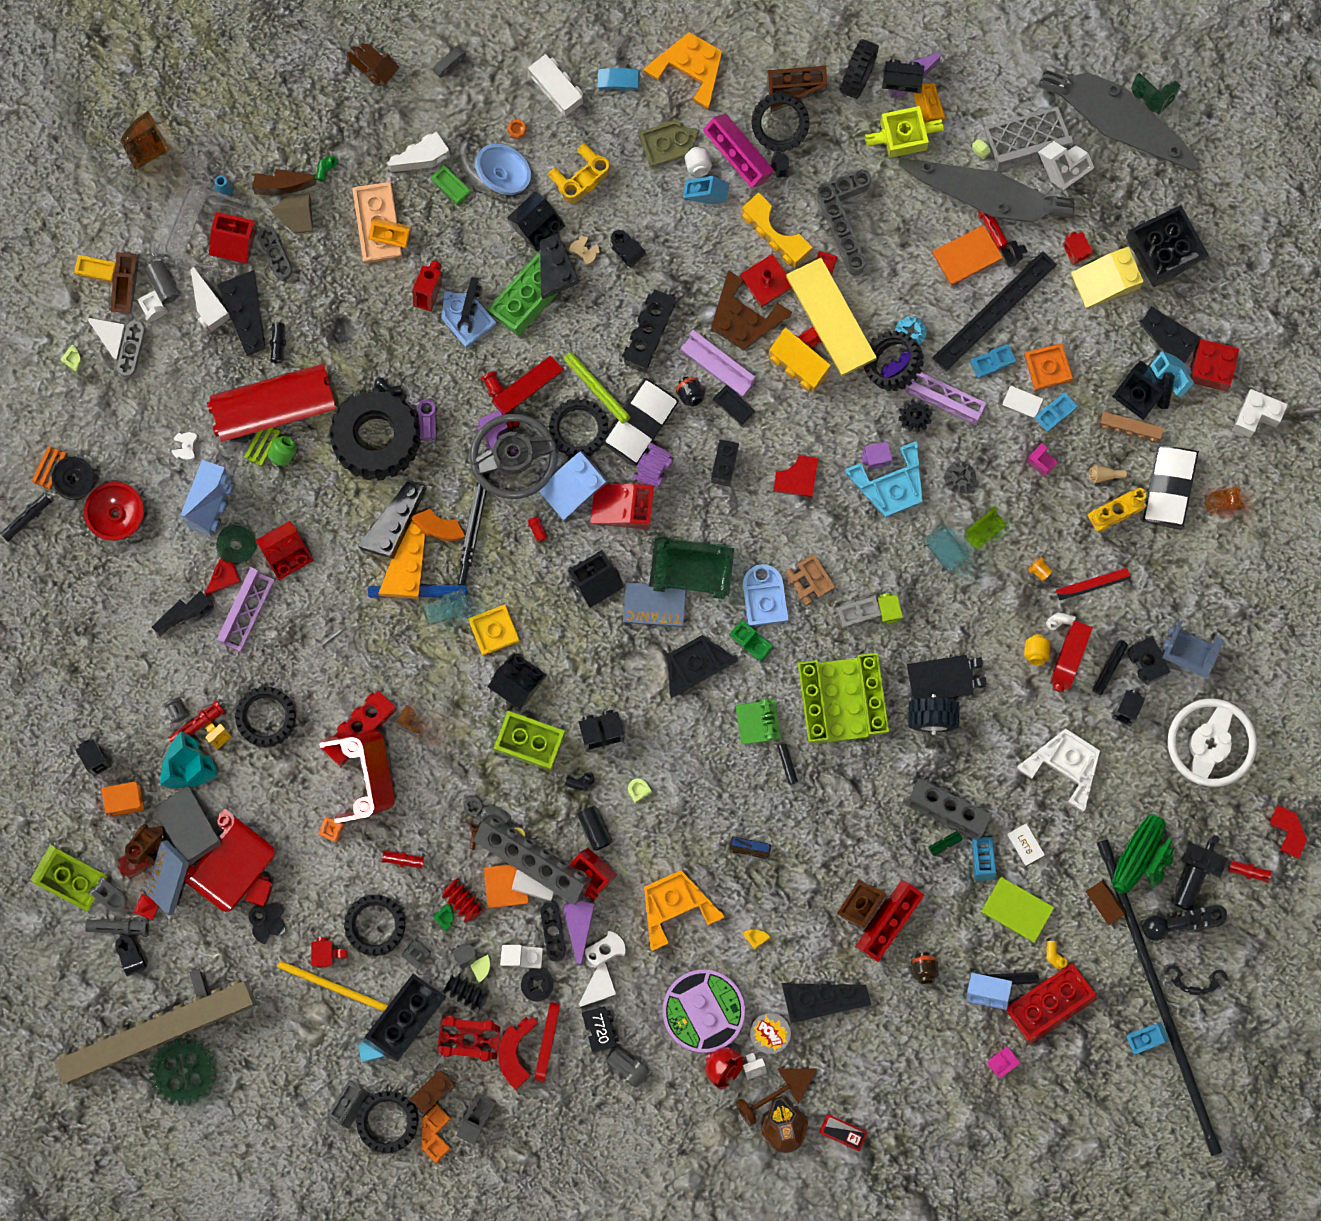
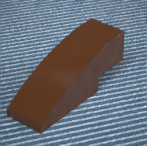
[252,169,316,195]
[110,252,139,313]

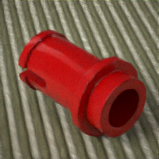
[527,516,548,543]

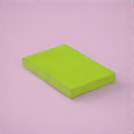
[981,877,1054,943]

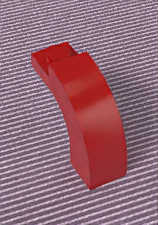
[498,1017,538,1090]

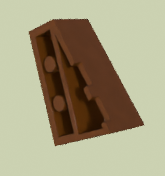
[767,66,828,113]

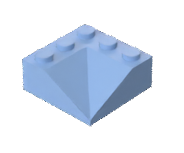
[180,460,234,537]

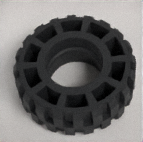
[329,389,420,481]

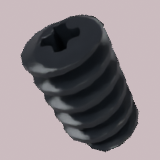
[443,973,490,1013]

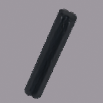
[1093,640,1128,695]
[980,972,1039,985]

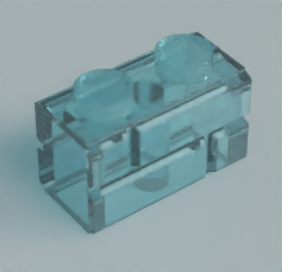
[924,526,969,574]

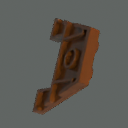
[711,271,792,351]

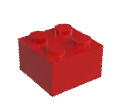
[1190,339,1240,392]

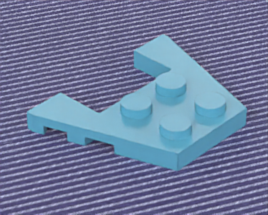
[844,441,922,518]

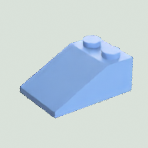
[539,451,609,520]

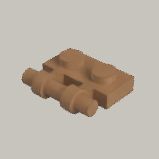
[785,554,835,606]

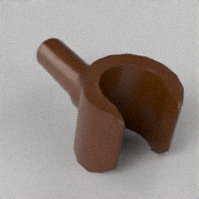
[469,820,481,850]

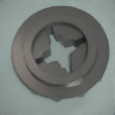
[944,461,977,493]

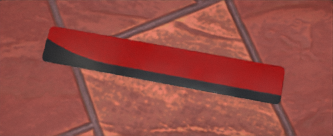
[1056,568,1131,601]

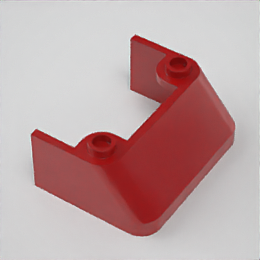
[320,730,395,823]

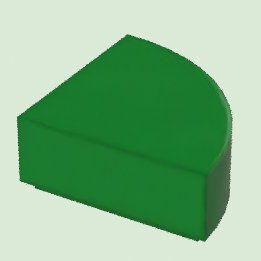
[433,904,454,933]

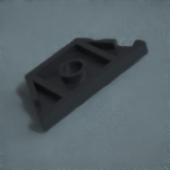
[667,635,738,699]

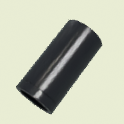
[577,806,612,851]
[1172,866,1207,911]

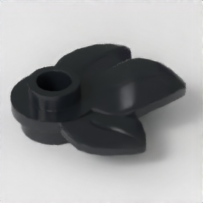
[248,904,286,944]

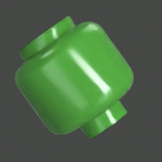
[268,436,297,466]

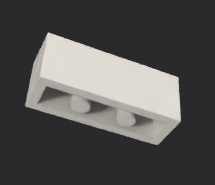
[528,54,583,117]

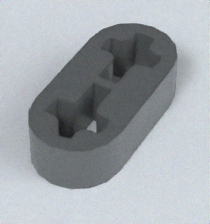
[433,46,466,78]

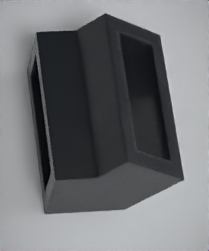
[771,151,789,178]

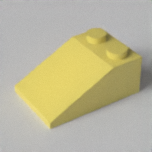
[1071,246,1144,309]

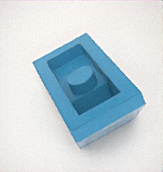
[1126,1021,1169,1055]

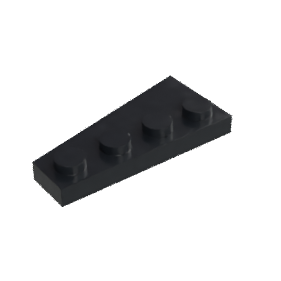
[781,983,871,1024]

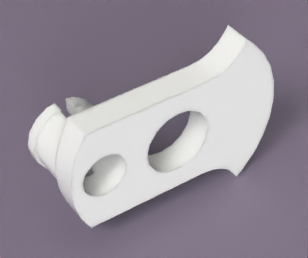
[584,931,625,968]

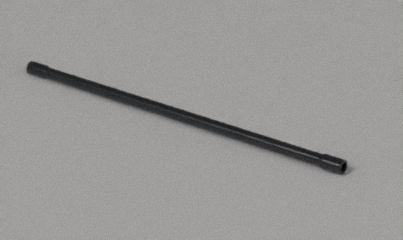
[1097,839,1223,1156]

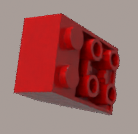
[590,484,654,530]

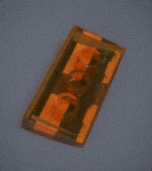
[120,111,168,170]

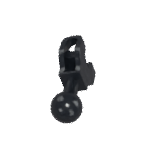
[1143,905,1227,941]

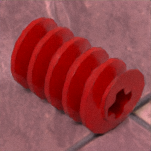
[442,877,486,924]

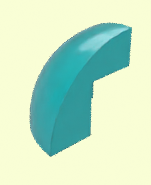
[160,732,218,788]

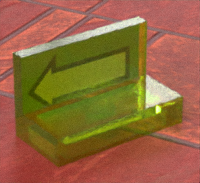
[963,506,1007,551]

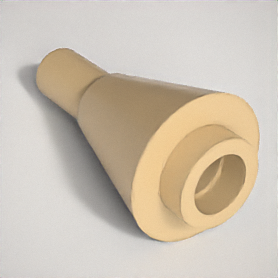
[1089,464,1127,484]

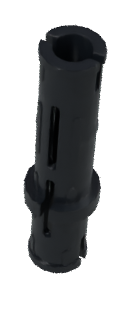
[0,492,52,542]

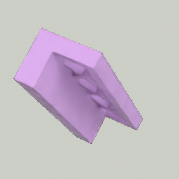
[680,330,755,398]
[904,373,986,425]
[217,568,275,652]

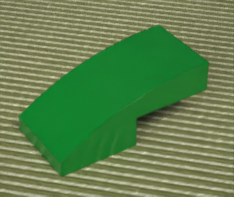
[729,620,774,663]

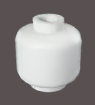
[685,147,712,177]

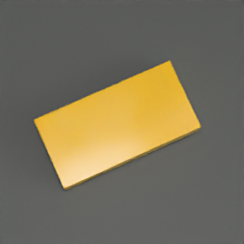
[74,255,116,283]

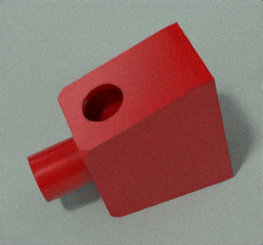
[412,261,442,312]

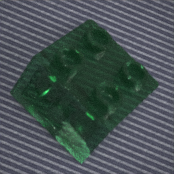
[1131,73,1181,115]

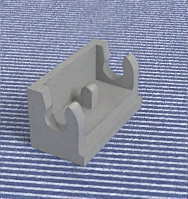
[835,596,881,627]

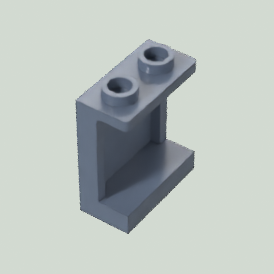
[1162,620,1223,679]

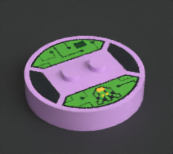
[663,970,745,1054]

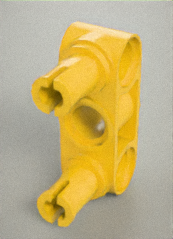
[548,143,610,204]
[1087,488,1147,533]

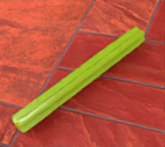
[564,352,630,424]

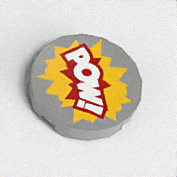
[750,1013,791,1054]

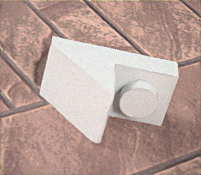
[500,945,543,969]

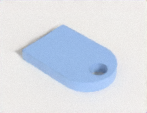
[743,564,788,627]

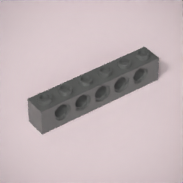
[473,816,592,905]

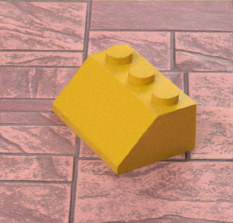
[768,328,831,393]

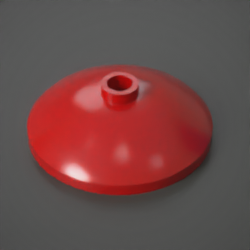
[84,482,144,541]

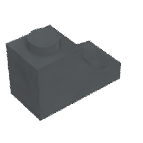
[456,1093,497,1145]

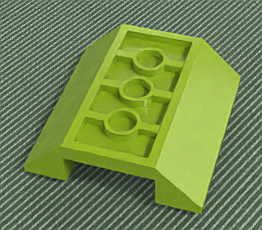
[797,653,889,743]

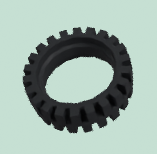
[840,39,879,99]
[752,92,810,152]
[864,331,924,391]
[549,398,608,457]
[235,686,296,747]
[344,894,405,956]
[356,1091,418,1153]

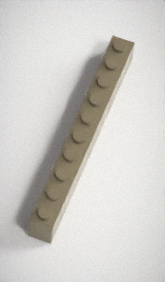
[54,979,257,1085]

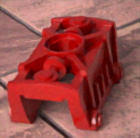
[437,1015,501,1062]

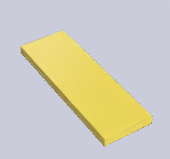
[786,258,877,377]

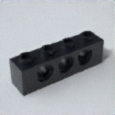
[622,289,676,373]

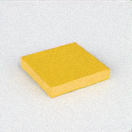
[468,604,520,656]

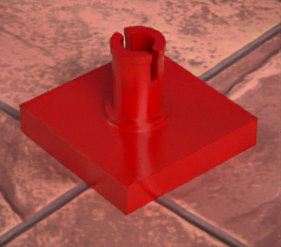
[740,254,792,308]

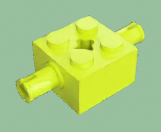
[865,106,944,158]

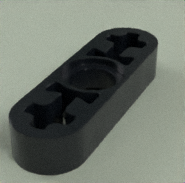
[540,903,566,962]

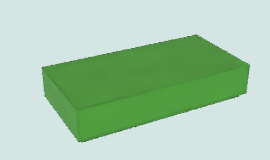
[430,165,472,206]

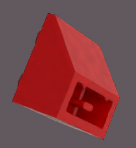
[209,212,257,264]
[255,521,313,580]

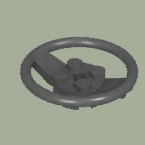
[470,414,557,499]

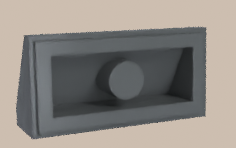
[327,1081,370,1129]

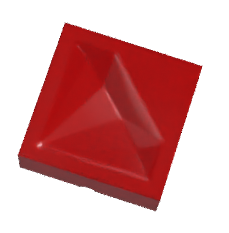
[133,894,159,921]

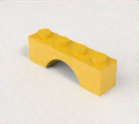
[741,193,813,268]

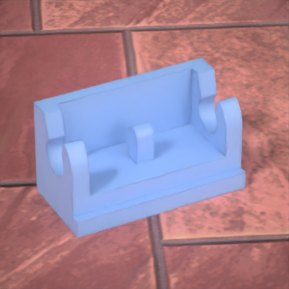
[966,973,1012,1010]

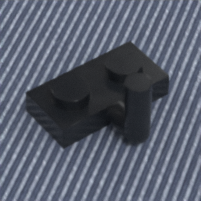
[1182,835,1228,878]

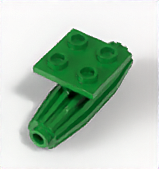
[1111,814,1174,894]

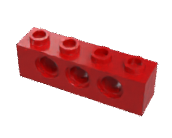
[321,691,397,768]

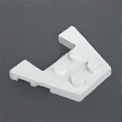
[1016,729,1100,812]

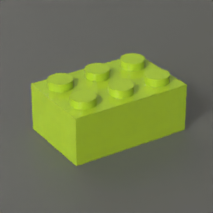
[494,711,566,772]

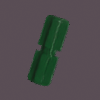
[928,831,962,856]

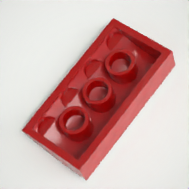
[1006,963,1097,1045]

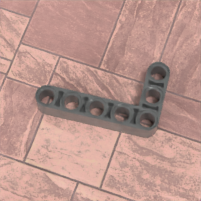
[817,169,871,276]

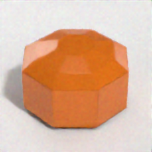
[507,119,527,140]

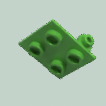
[735,699,781,745]

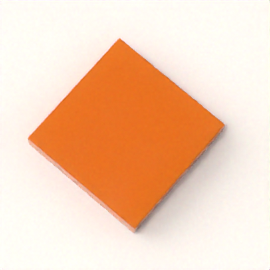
[1024,343,1073,391]
[484,865,529,909]

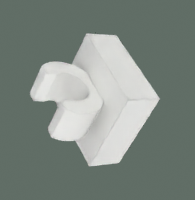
[743,1053,767,1080]

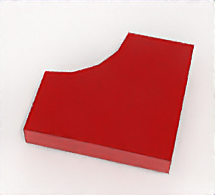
[773,455,818,498]

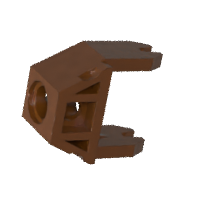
[346,43,399,86]

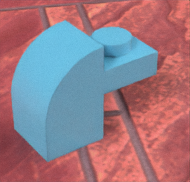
[1150,351,1194,397]

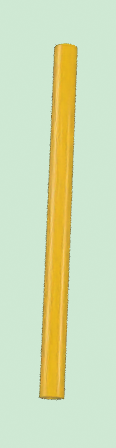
[277,960,388,1012]

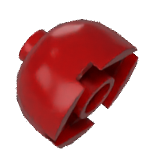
[705,1047,745,1090]

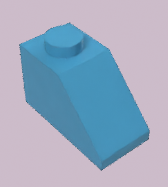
[683,175,729,204]

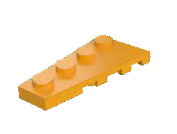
[378,521,426,599]

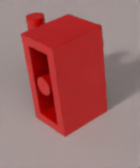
[568,847,618,902]

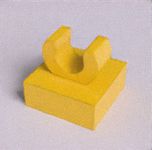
[205,723,232,750]

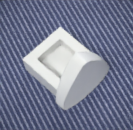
[137,290,168,322]

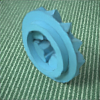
[895,316,927,346]

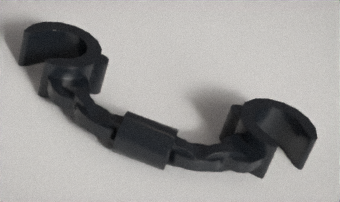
[1164,965,1228,995]

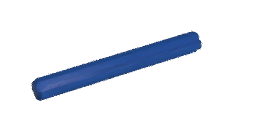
[368,585,467,598]

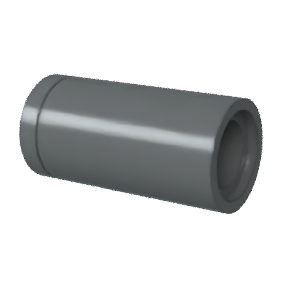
[145,260,180,304]

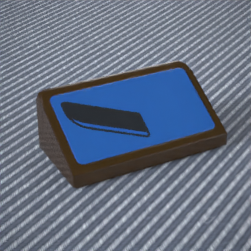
[729,837,771,859]

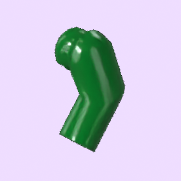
[316,156,338,182]

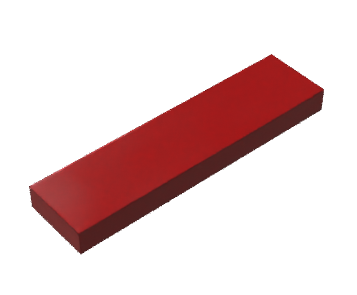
[491,355,564,415]

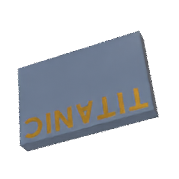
[623,583,686,627]
[146,841,189,915]

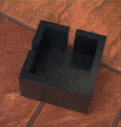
[579,710,625,751]

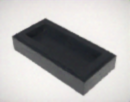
[713,385,755,427]

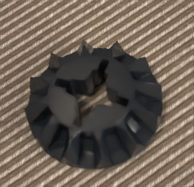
[521,969,553,1002]

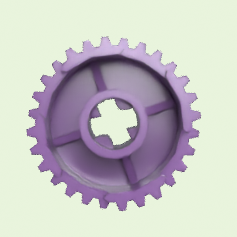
[632,443,675,488]

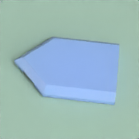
[441,291,497,347]

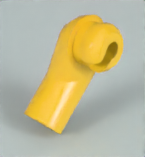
[1046,941,1068,969]

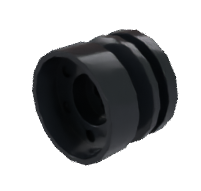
[51,456,94,500]

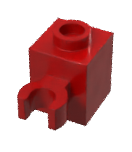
[311,937,348,968]

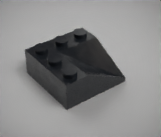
[1126,205,1209,288]

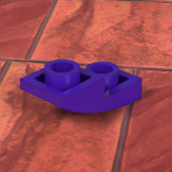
[881,350,910,378]

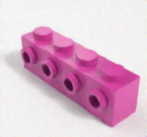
[703,113,775,188]

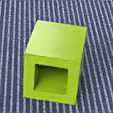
[877,593,903,625]

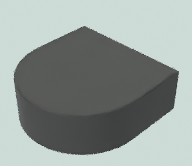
[453,945,477,969]

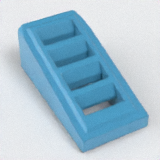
[972,837,996,881]

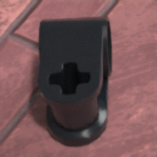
[610,230,646,268]
[115,936,147,977]

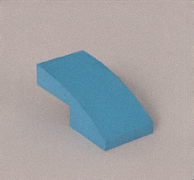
[597,68,640,91]
[969,344,1016,379]
[1034,392,1078,432]

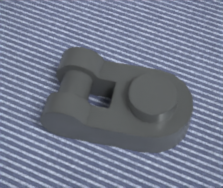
[88,877,126,912]

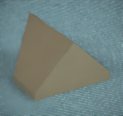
[270,193,313,234]

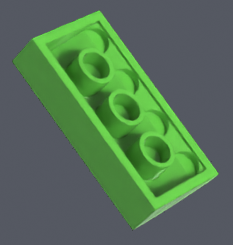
[487,252,558,337]

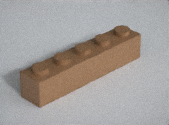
[1099,412,1164,443]

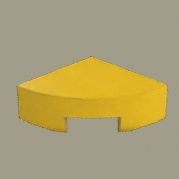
[742,929,771,950]

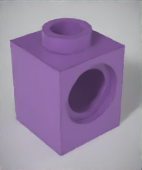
[861,441,892,470]

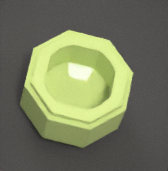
[972,139,991,159]

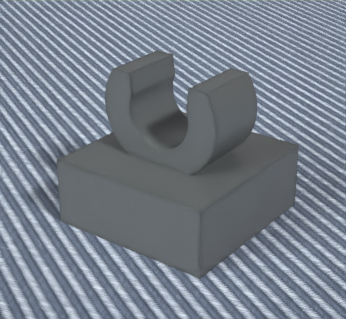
[402,940,431,970]

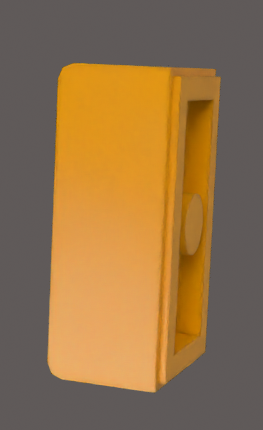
[913,83,946,122]
[368,218,412,248]

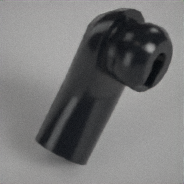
[374,377,402,396]
[564,772,595,791]

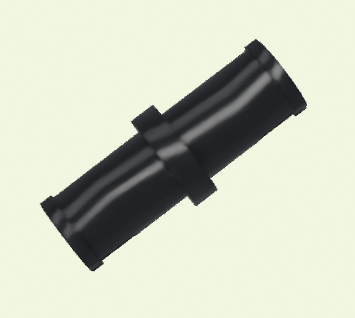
[269,322,285,364]

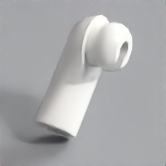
[1046,612,1076,630]

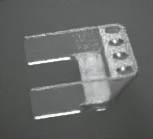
[150,186,248,279]

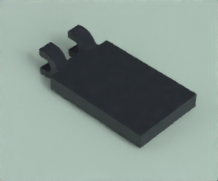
[907,655,987,700]

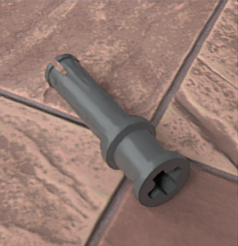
[85,918,149,937]

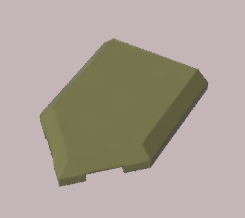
[638,120,699,168]

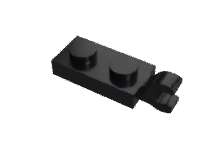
[457,277,482,333]

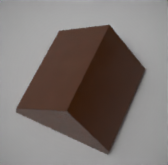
[837,880,887,931]

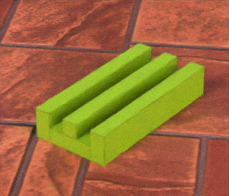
[244,427,281,467]

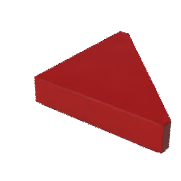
[204,548,241,596]

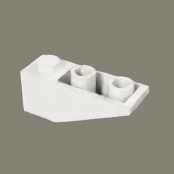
[387,132,450,172]

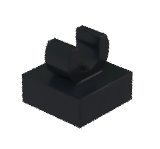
[1001,240,1028,267]

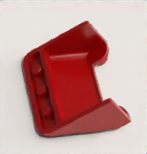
[184,808,275,912]

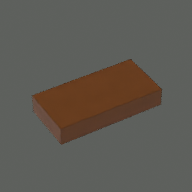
[1085,880,1126,926]

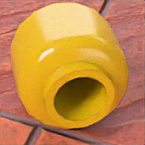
[1024,634,1051,666]

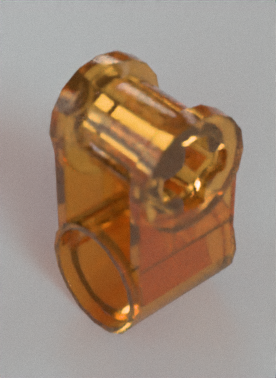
[1204,487,1245,513]

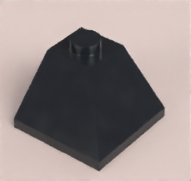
[1112,360,1166,421]

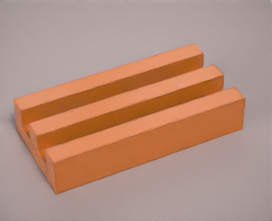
[32,446,67,490]

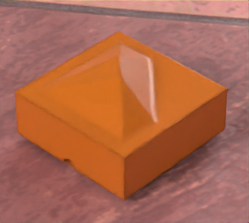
[318,816,345,842]

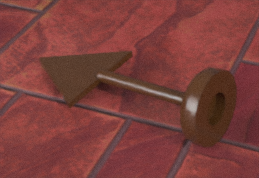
[735,1069,817,1127]

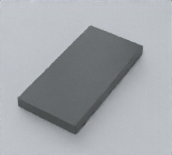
[154,786,222,866]

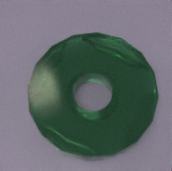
[216,525,256,565]

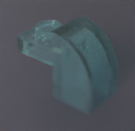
[422,589,470,626]

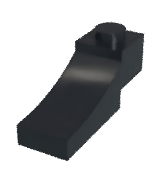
[152,591,214,636]

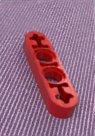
[534,1002,561,1083]

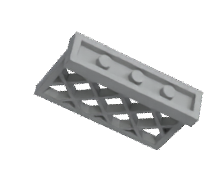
[983,106,1073,172]

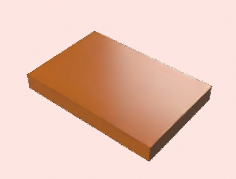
[932,225,1003,286]

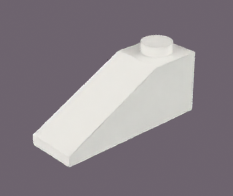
[191,267,230,332]

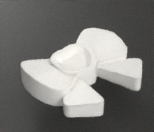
[172,432,198,461]

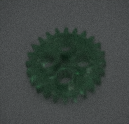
[149,1038,217,1106]

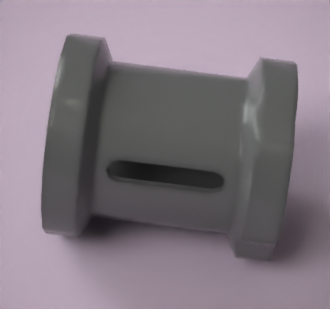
[164,697,188,723]

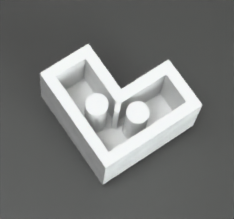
[1038,141,1094,190]
[1232,389,1288,438]

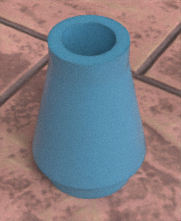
[214,176,234,198]

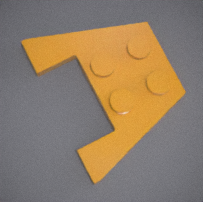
[643,32,722,110]
[644,870,724,951]

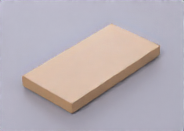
[352,182,402,263]

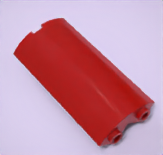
[207,364,336,442]

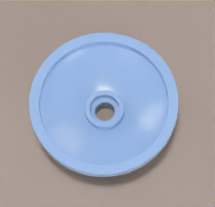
[475,144,531,195]

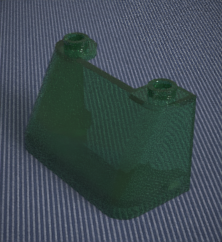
[649,537,735,599]

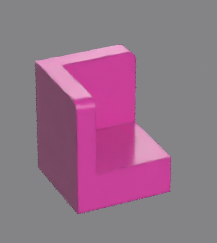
[1027,443,1057,477]
[987,1046,1020,1079]

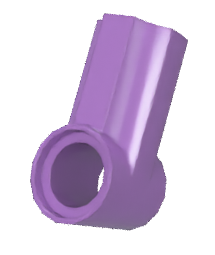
[417,399,437,441]

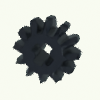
[898,399,932,433]

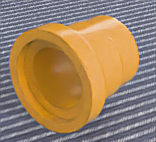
[1027,556,1052,581]

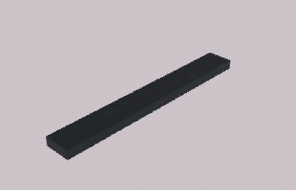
[932,251,1057,372]

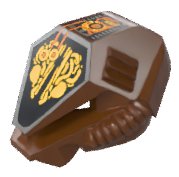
[761,1096,808,1153]

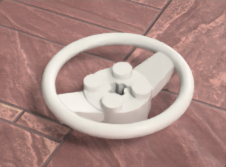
[1168,699,1257,787]

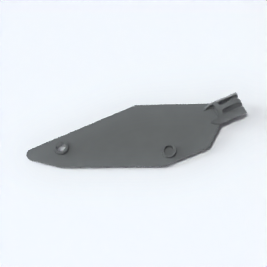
[1039,69,1199,171]
[899,159,1075,223]

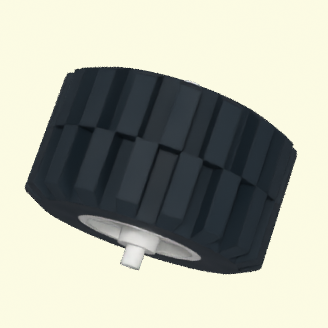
[908,694,959,735]

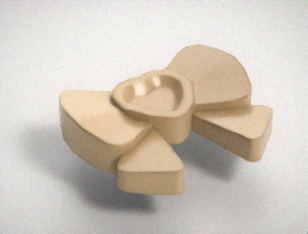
[569,236,599,266]

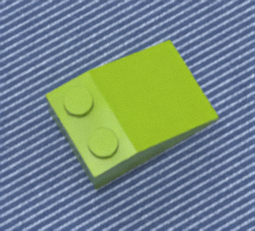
[30,844,108,912]

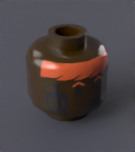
[911,952,939,984]

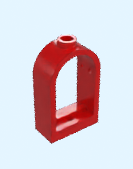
[1049,620,1093,693]

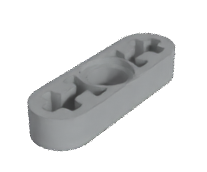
[117,321,145,378]

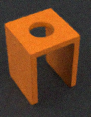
[101,782,144,817]

